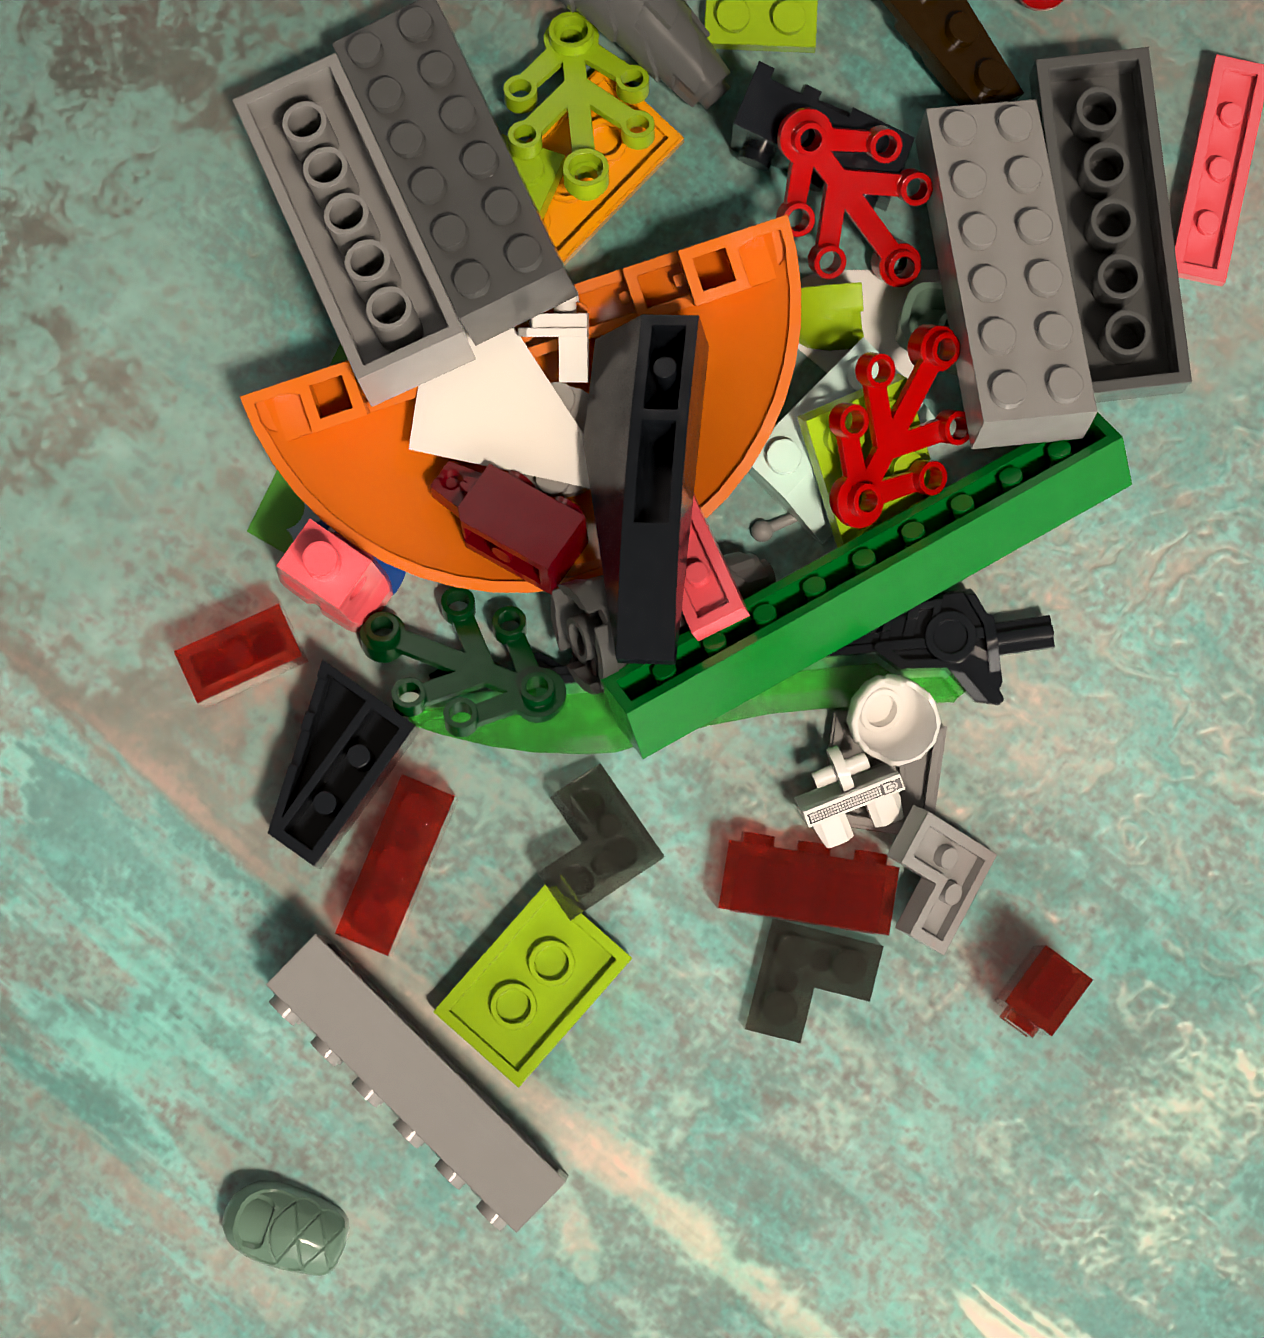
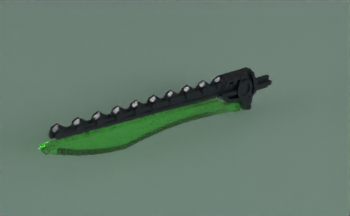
[408,588,1055,754]

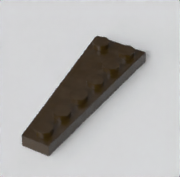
[881,0,1024,106]

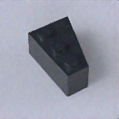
[731,61,915,211]
[268,659,420,869]

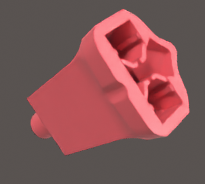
[276,519,393,632]

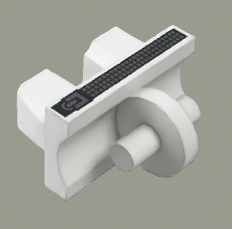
[794,745,905,848]

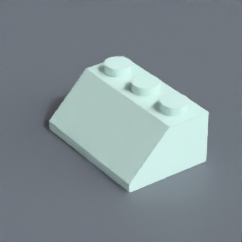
[748,337,935,545]

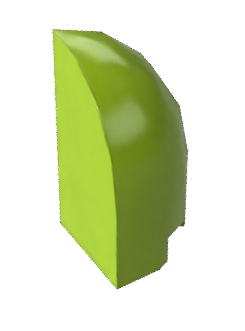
[799,282,864,351]

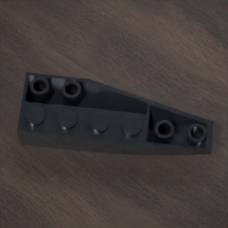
[583,314,709,665]

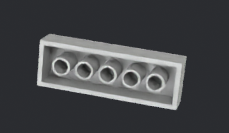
[233,53,476,407]
[915,99,1098,449]
[266,934,568,1233]

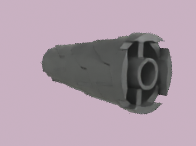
[559,0,731,110]
[550,552,776,695]

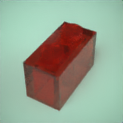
[174,604,309,709]
[994,945,1093,1039]

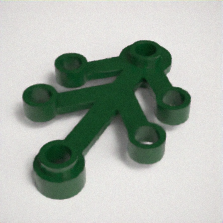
[360,587,566,737]

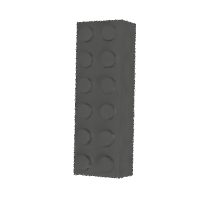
[332,0,578,346]
[1029,47,1192,403]

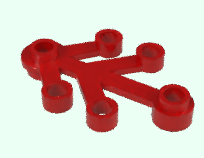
[776,107,933,287]
[829,324,969,528]

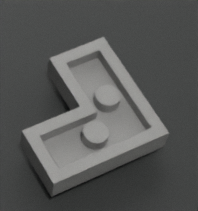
[887,805,997,955]

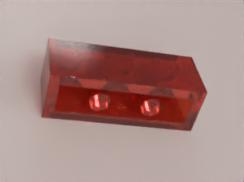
[335,774,459,957]
[717,831,900,936]

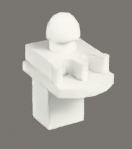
[518,287,589,382]

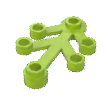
[503,12,655,201]

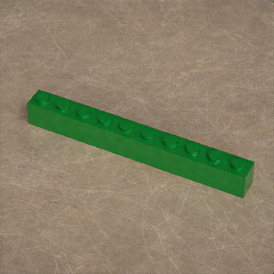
[601,412,1132,759]

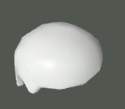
[846,673,941,766]

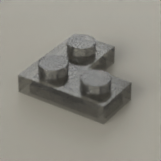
[538,763,665,921]
[745,918,884,1043]

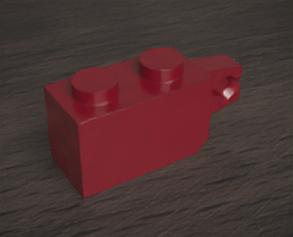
[430,461,589,595]

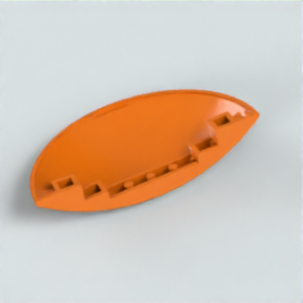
[240,214,801,593]

